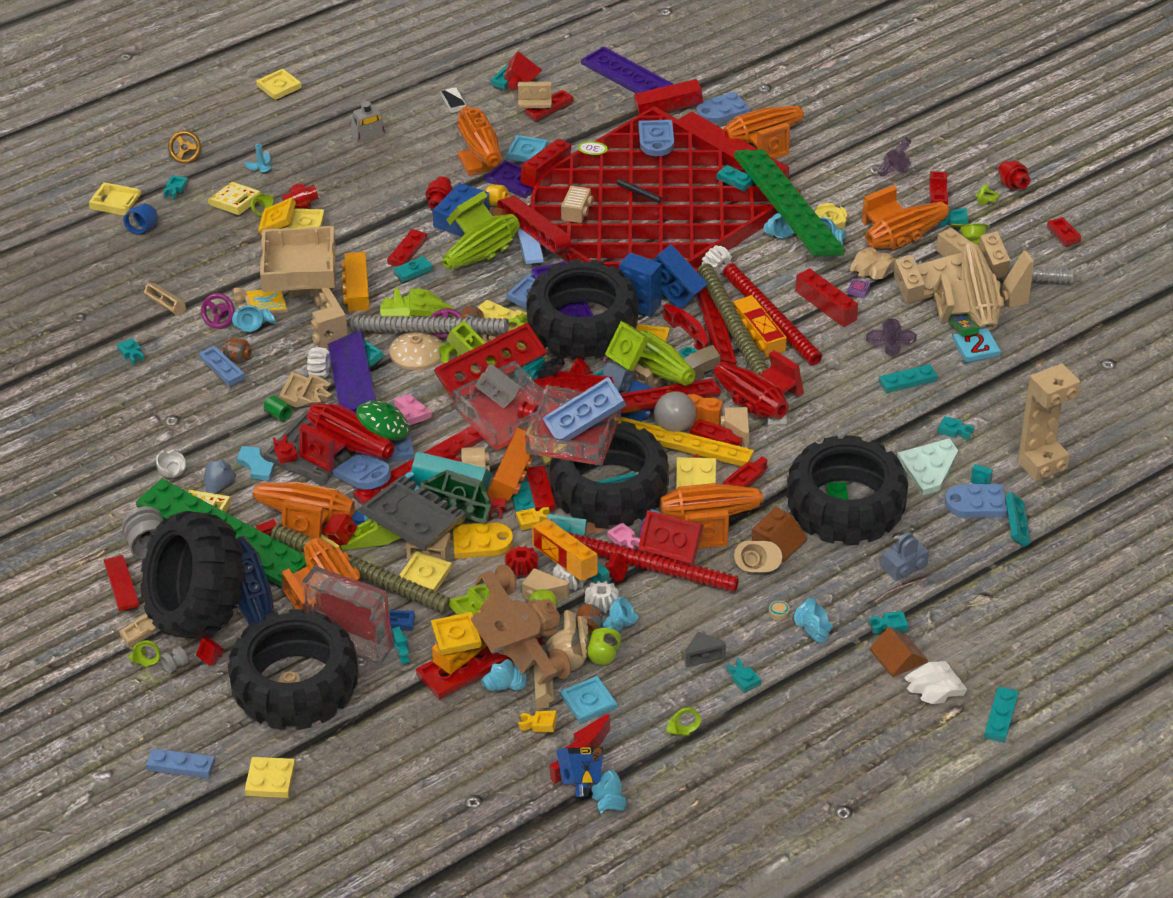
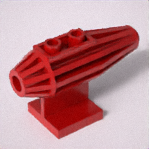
[713,350,804,419]
[299,404,394,472]

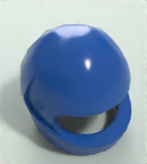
[123,203,158,234]

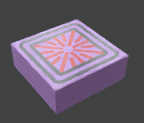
[847,279,870,298]

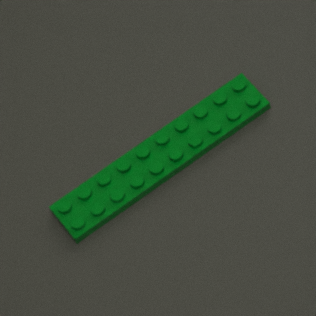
[734,149,846,257]
[136,478,306,587]

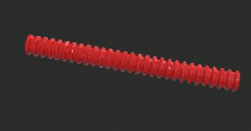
[723,263,822,366]
[569,532,739,593]

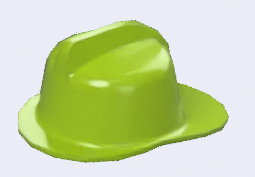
[951,223,990,244]

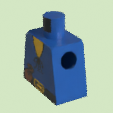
[556,747,603,797]

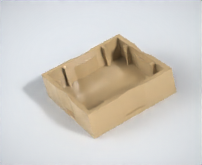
[260,226,336,292]

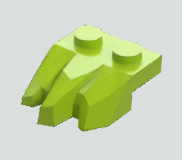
[380,288,417,318]
[409,288,454,318]
[449,585,491,615]

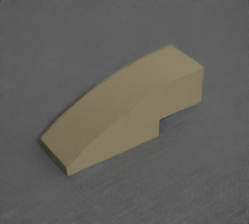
[663,345,721,386]

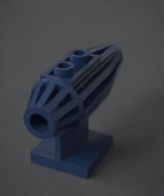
[236,536,274,625]

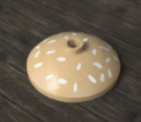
[389,331,443,370]

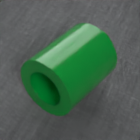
[264,395,293,422]

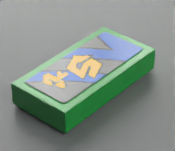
[949,314,979,337]

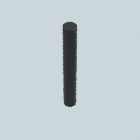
[616,178,662,203]

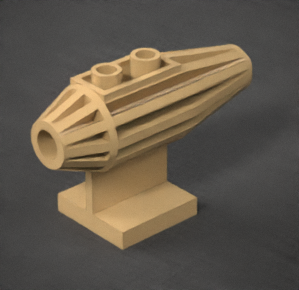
[933,242,1004,331]

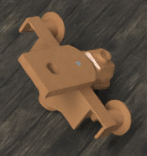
[470,564,571,685]

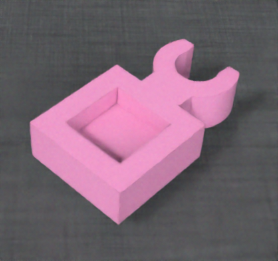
[607,523,640,550]

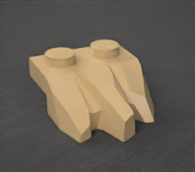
[849,247,897,279]
[279,372,332,407]

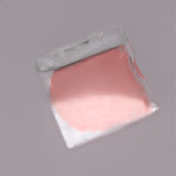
[453,361,559,451]
[525,385,622,466]
[302,566,393,665]

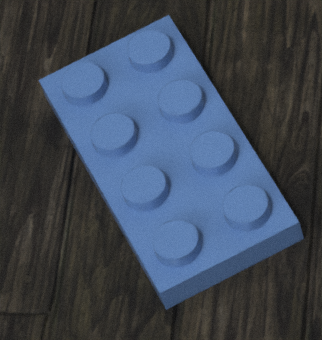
[542,377,626,446]

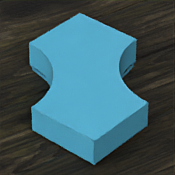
[237,446,275,481]

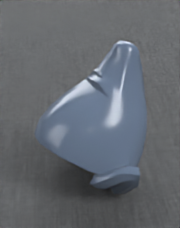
[204,459,236,494]

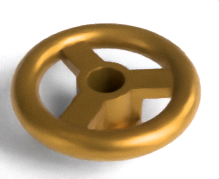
[168,130,201,163]

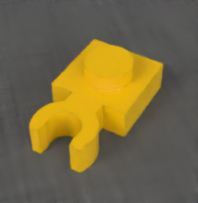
[516,507,550,531]
[518,711,558,732]

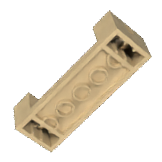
[894,231,1010,304]
[284,288,348,349]
[1018,363,1081,481]

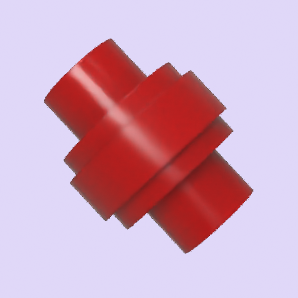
[998,161,1030,189]
[425,176,453,210]
[281,183,319,209]

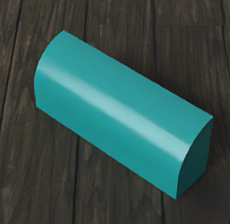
[411,452,492,491]

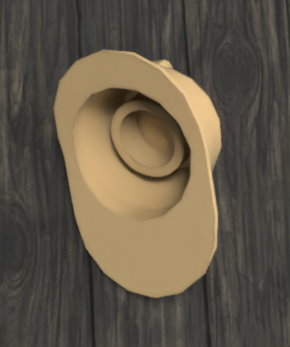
[734,541,782,572]

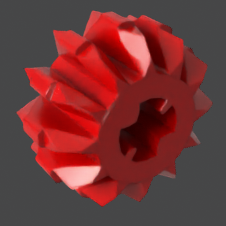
[505,545,539,578]

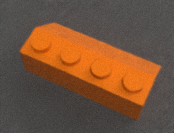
[487,427,538,501]

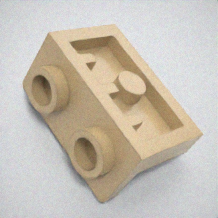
[518,82,552,109]
[633,363,662,388]

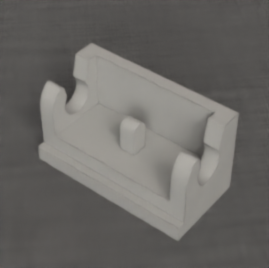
[475,364,520,408]

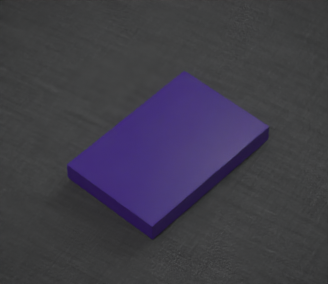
[485,160,534,199]

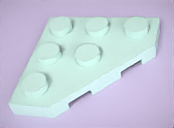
[897,438,958,495]

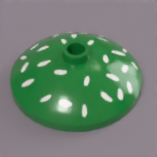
[356,401,410,440]

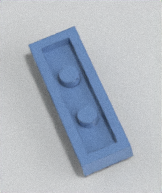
[199,345,245,387]
[146,749,215,778]

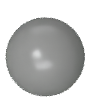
[654,391,697,432]

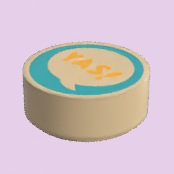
[769,601,790,621]

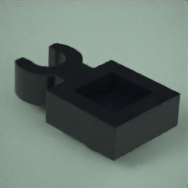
[536,356,565,378]

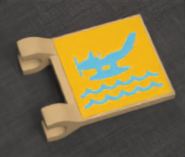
[233,288,288,314]

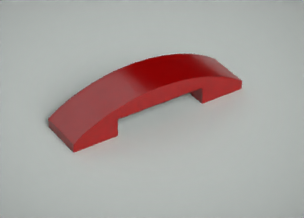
[929,171,948,205]
[663,304,708,350]

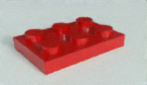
[638,510,704,564]

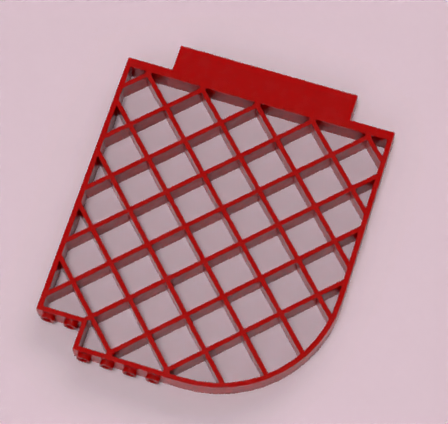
[531,106,801,269]

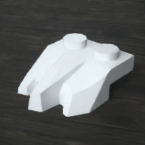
[904,661,967,704]

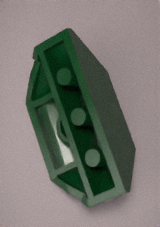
[419,470,492,524]

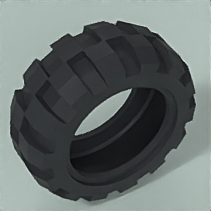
[526,259,638,360]
[550,421,669,529]
[787,435,908,545]
[140,511,244,639]
[228,609,359,730]

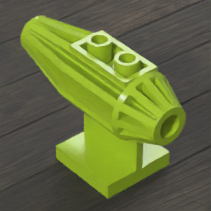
[442,191,520,271]
[605,321,696,386]

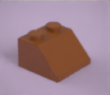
[752,507,807,563]

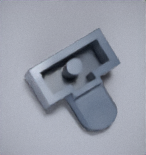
[603,362,635,394]
[881,532,929,581]

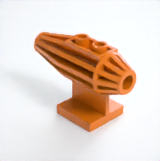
[723,105,804,159]
[457,106,502,176]
[861,185,949,250]
[253,482,355,538]
[660,483,763,549]
[282,537,361,614]

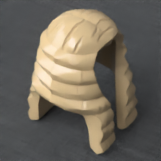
[542,610,588,671]

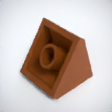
[870,626,928,678]

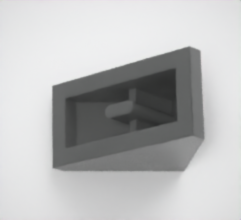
[685,631,726,668]

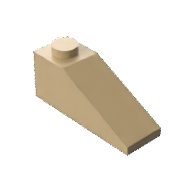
[1000,251,1034,308]

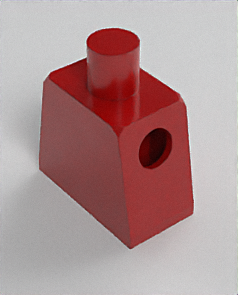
[504,51,542,90]

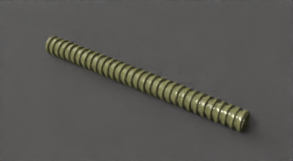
[698,263,768,375]
[271,523,451,614]

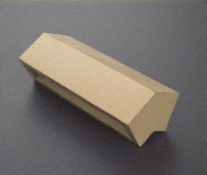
[144,282,186,316]
[533,664,554,708]

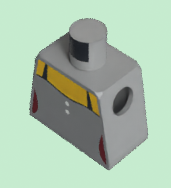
[351,101,386,143]

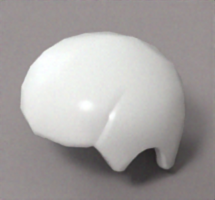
[156,450,186,478]

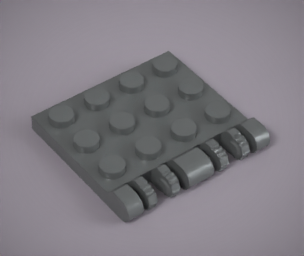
[264,410,353,486]
[360,475,467,551]

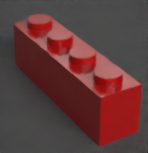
[634,79,703,115]
[520,139,572,188]
[795,268,858,327]

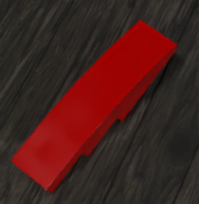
[103,555,139,611]
[550,714,610,784]

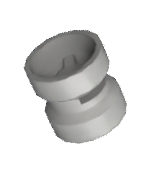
[160,646,189,674]

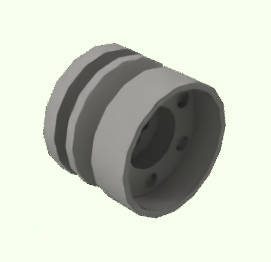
[122,507,163,560]

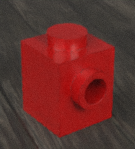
[322,513,358,545]

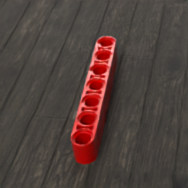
[497,196,571,253]

